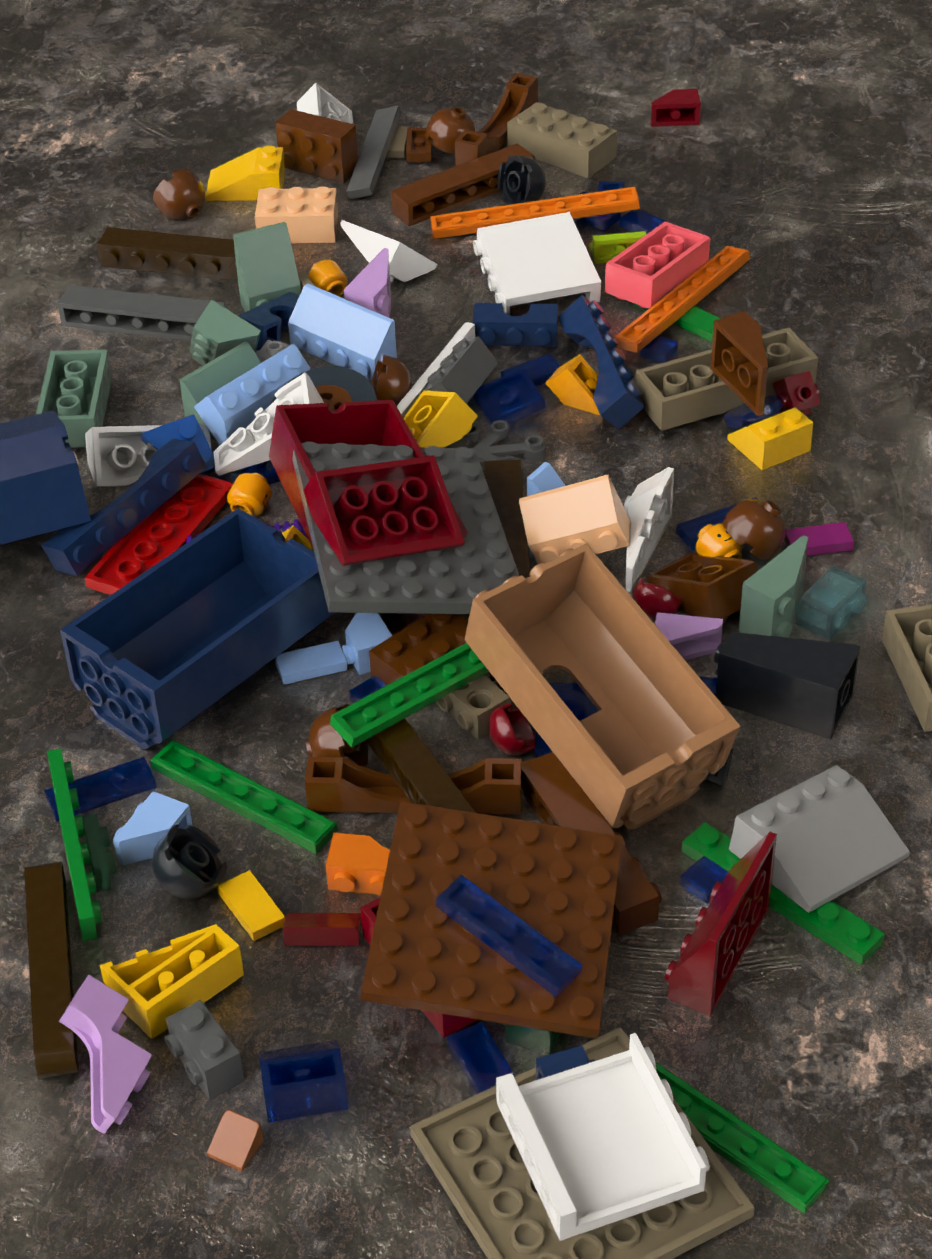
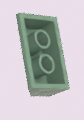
[189,300,261,365]
[180,341,261,440]

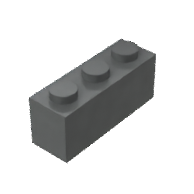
[421,336,498,404]

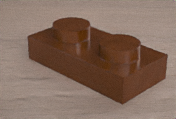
[406,128,432,164]

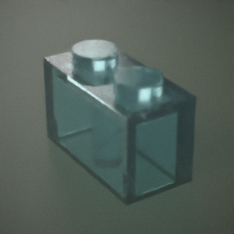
[796,566,867,640]

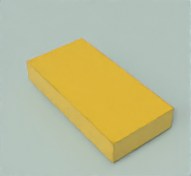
[217,870,285,941]

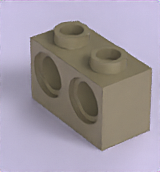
[436,675,510,740]

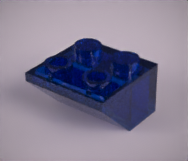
[259,1040,349,1123]

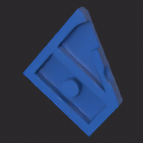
[140,414,215,475]

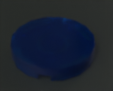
[724,395,783,428]

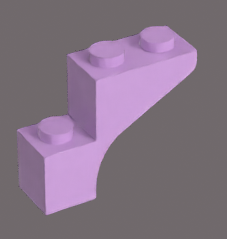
[655,612,723,660]
[59,975,152,1134]

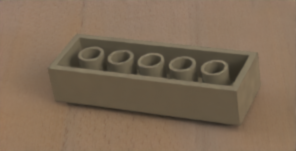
[635,328,818,431]

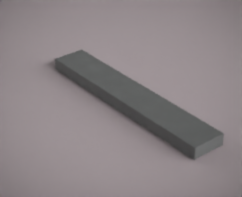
[346,106,401,199]

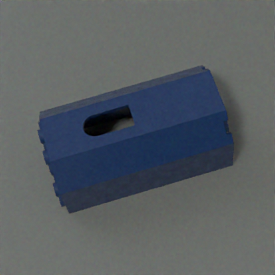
[0,410,91,545]
[60,508,335,750]

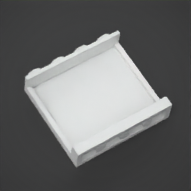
[473,212,601,315]
[496,1033,710,1241]

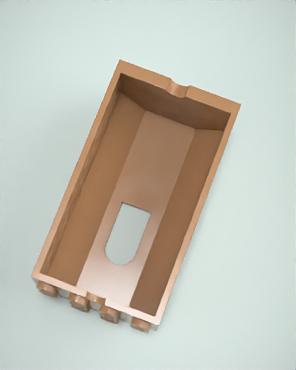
[464,544,741,830]

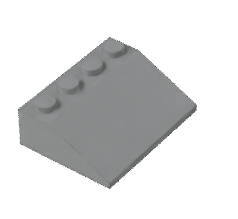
[729,765,910,913]

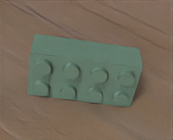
[36,350,112,448]

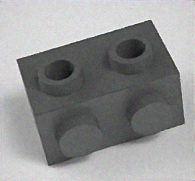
[165,1000,244,1100]

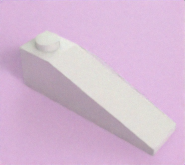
[340,220,437,283]
[214,373,324,476]
[85,424,211,487]
[624,467,674,593]

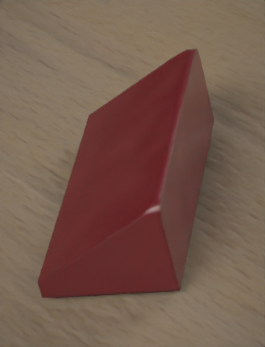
[283,913,361,946]

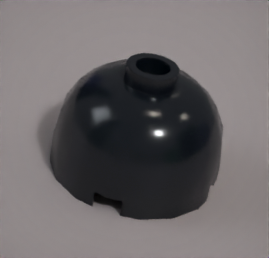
[497,155,546,205]
[151,824,227,899]

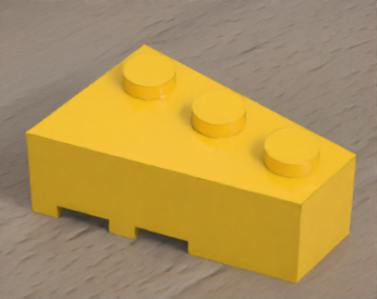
[100,924,244,1039]

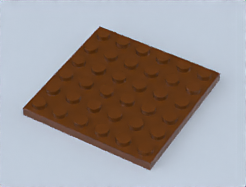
[360,801,622,1039]

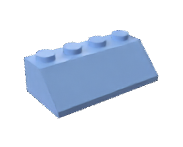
[288,283,397,381]
[194,343,310,446]

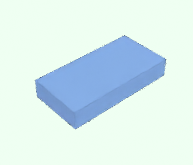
[275,641,347,685]

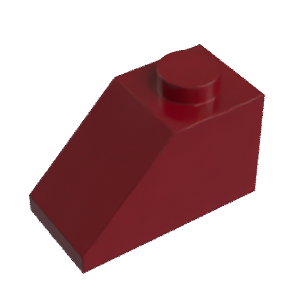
[651,89,701,127]

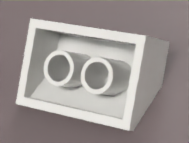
[297,83,353,124]

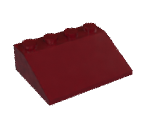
[303,455,465,566]
[664,832,777,1016]

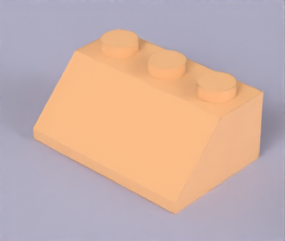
[519,475,631,564]

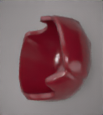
[632,578,681,621]
[489,703,536,756]

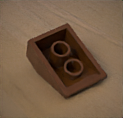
[710,311,768,416]
[645,552,757,622]

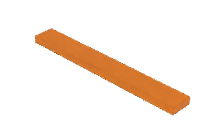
[430,187,640,239]
[615,246,750,353]

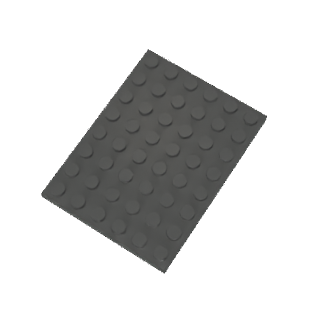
[292,442,519,614]

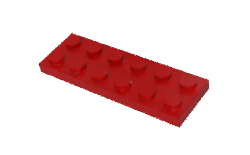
[85,474,233,595]

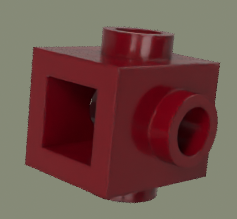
[773,371,820,416]

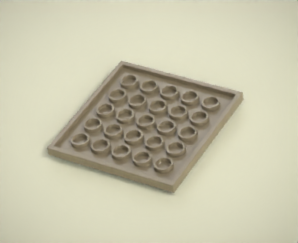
[410,1027,755,1259]

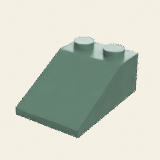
[233,222,301,312]
[739,535,809,638]

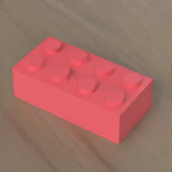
[604,222,711,308]

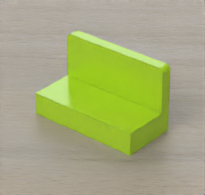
[589,231,647,264]

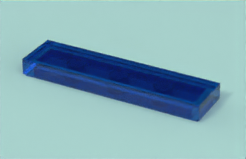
[435,875,582,997]

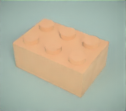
[255,186,338,243]

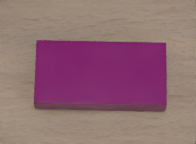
[784,522,854,556]

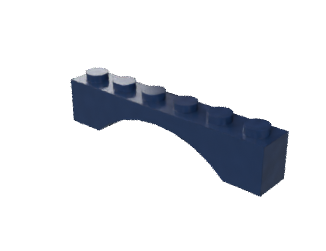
[558,295,645,429]
[42,439,207,576]

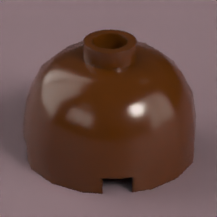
[425,107,475,154]
[153,169,205,221]
[371,354,414,406]
[722,499,786,560]
[306,704,368,766]

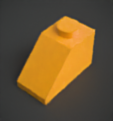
[546,354,601,416]

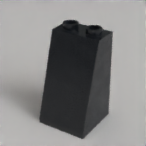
[712,632,860,739]

